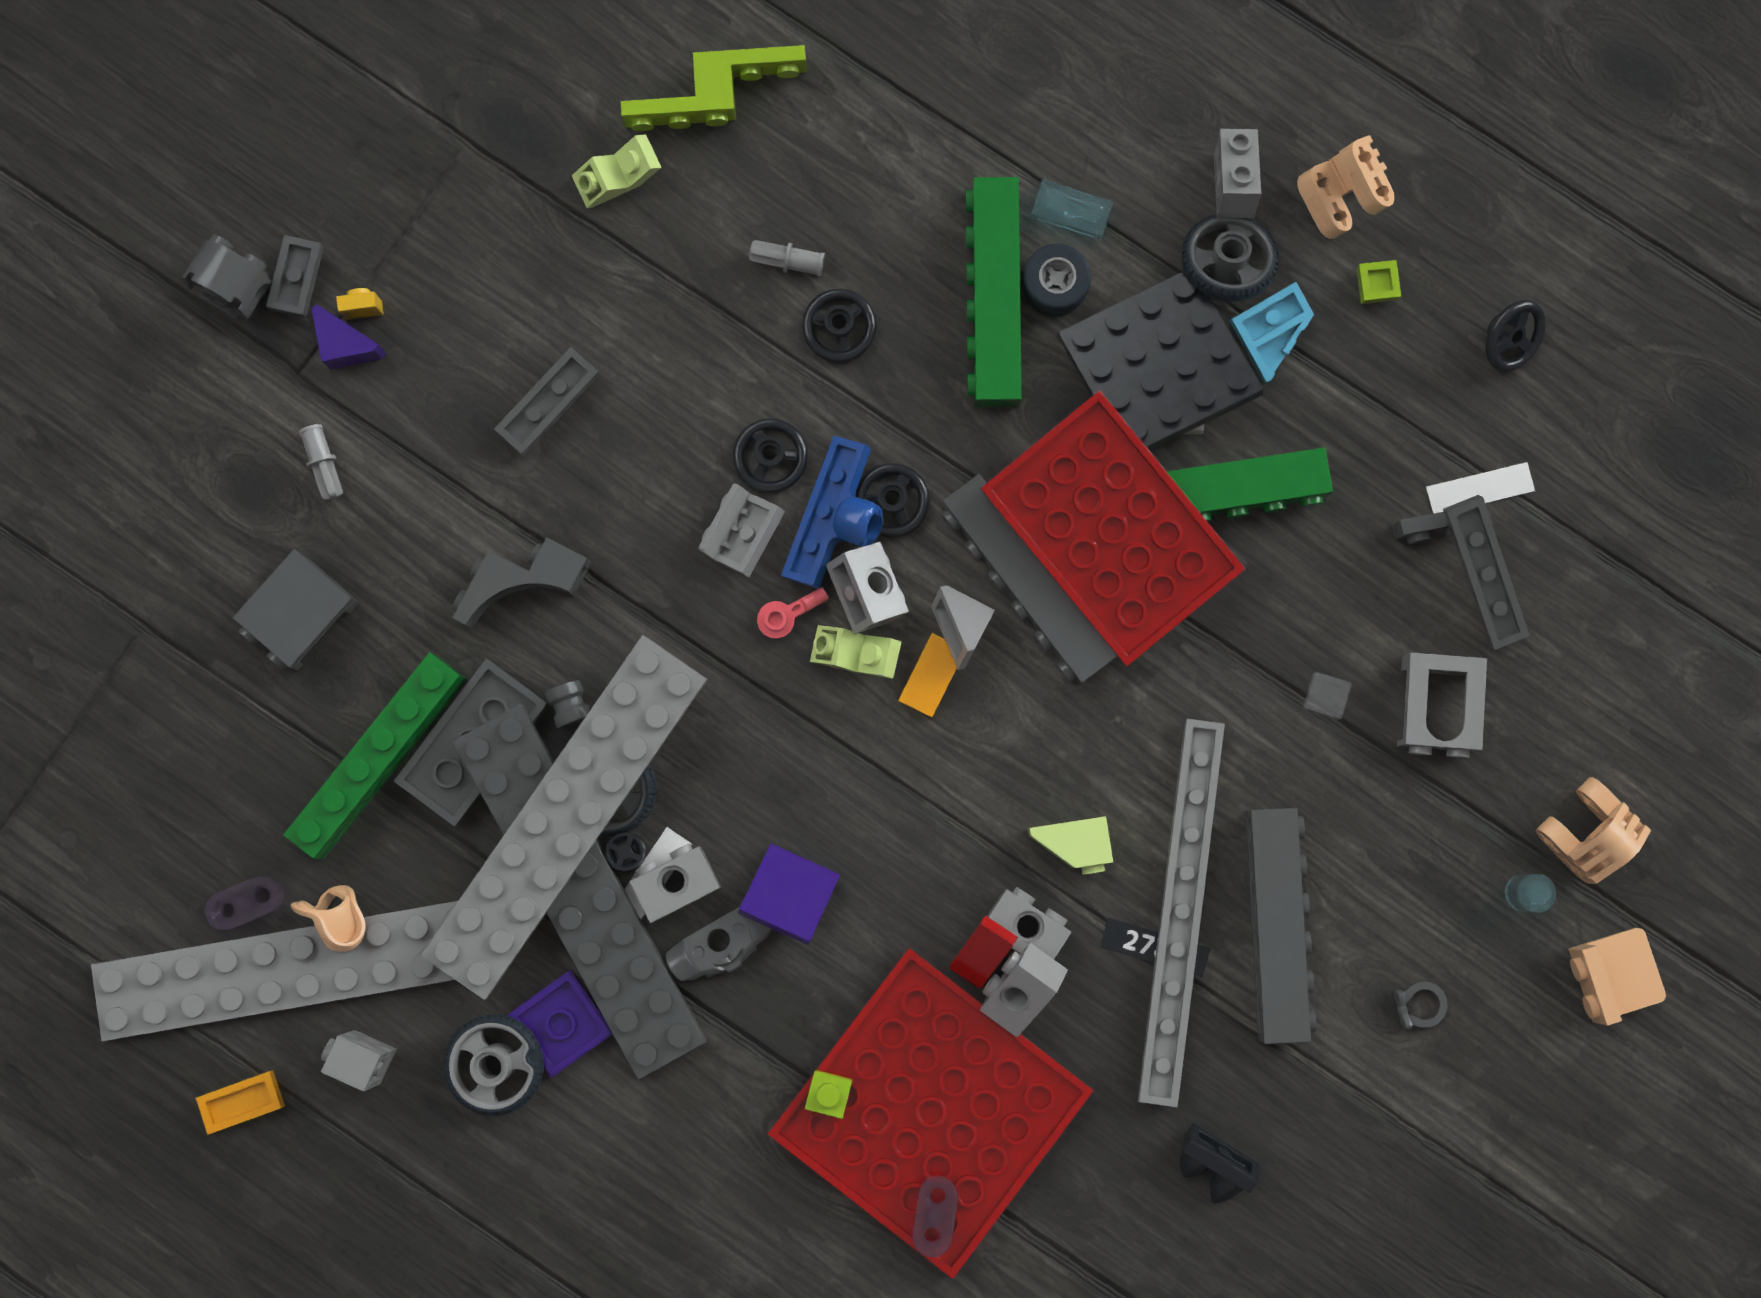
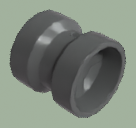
[545,680,591,729]

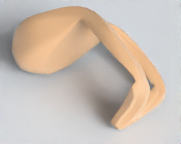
[291,885,366,952]

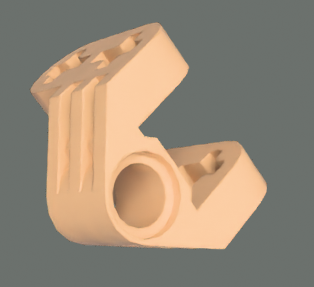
[1297,135,1394,239]
[1535,777,1651,884]

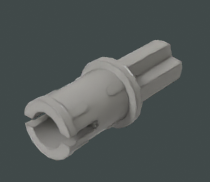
[749,240,825,276]
[299,424,343,500]

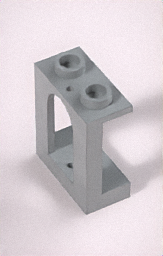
[1397,653,1487,758]

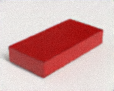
[949,915,1018,989]

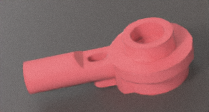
[757,587,829,639]

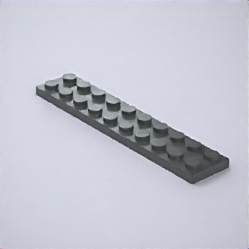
[452,704,707,1080]

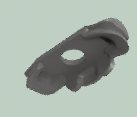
[666,907,772,981]

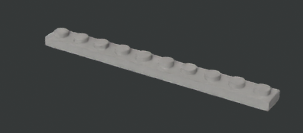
[1137,719,1225,1107]

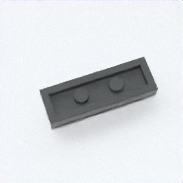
[494,347,600,457]

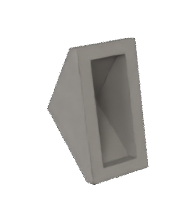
[931,585,995,670]

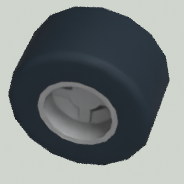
[1022,243,1091,316]

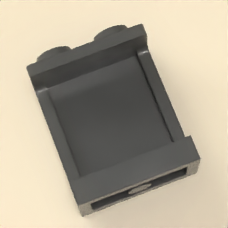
[233,549,360,670]

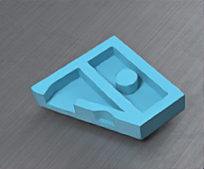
[1228,282,1314,383]

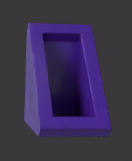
[312,304,386,369]

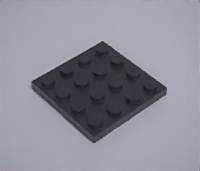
[1058,271,1264,451]

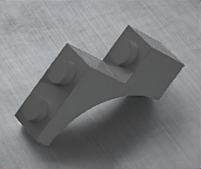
[452,537,591,629]

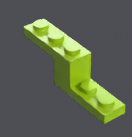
[621,45,807,131]

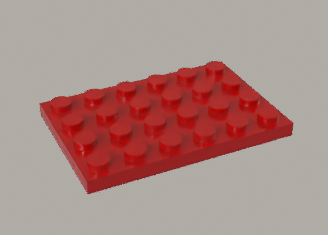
[980,390,1245,666]

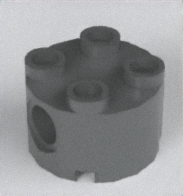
[181,234,271,321]

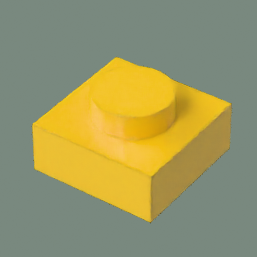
[336,288,384,320]

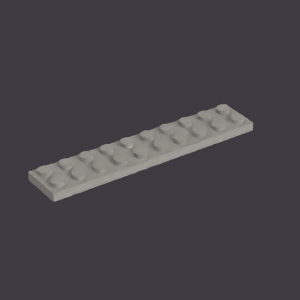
[421,635,708,1000]
[91,901,458,1041]

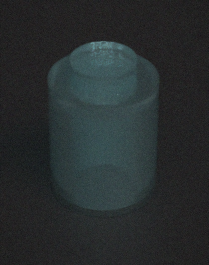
[1505,874,1556,913]

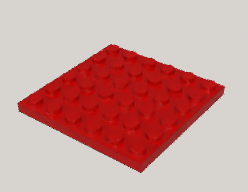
[768,948,1094,1279]

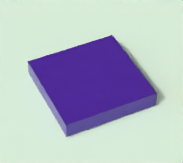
[738,843,840,945]
[507,969,613,1078]

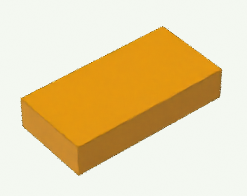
[898,633,957,718]
[196,1070,285,1134]

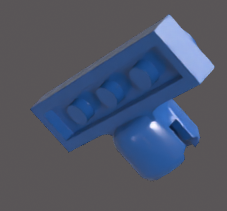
[781,436,883,589]

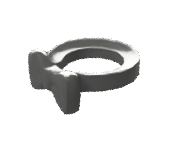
[1393,981,1448,1030]

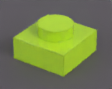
[1356,260,1401,304]
[805,1070,852,1119]

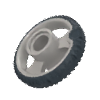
[443,1014,544,1116]

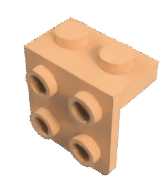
[1568,928,1666,1026]

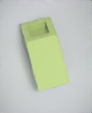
[572,134,661,208]
[810,625,901,679]

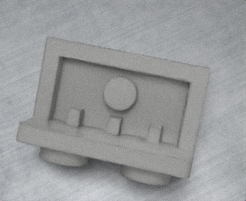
[699,484,785,577]

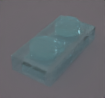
[1031,179,1113,240]

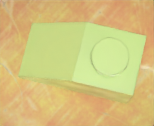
[1027,816,1113,875]

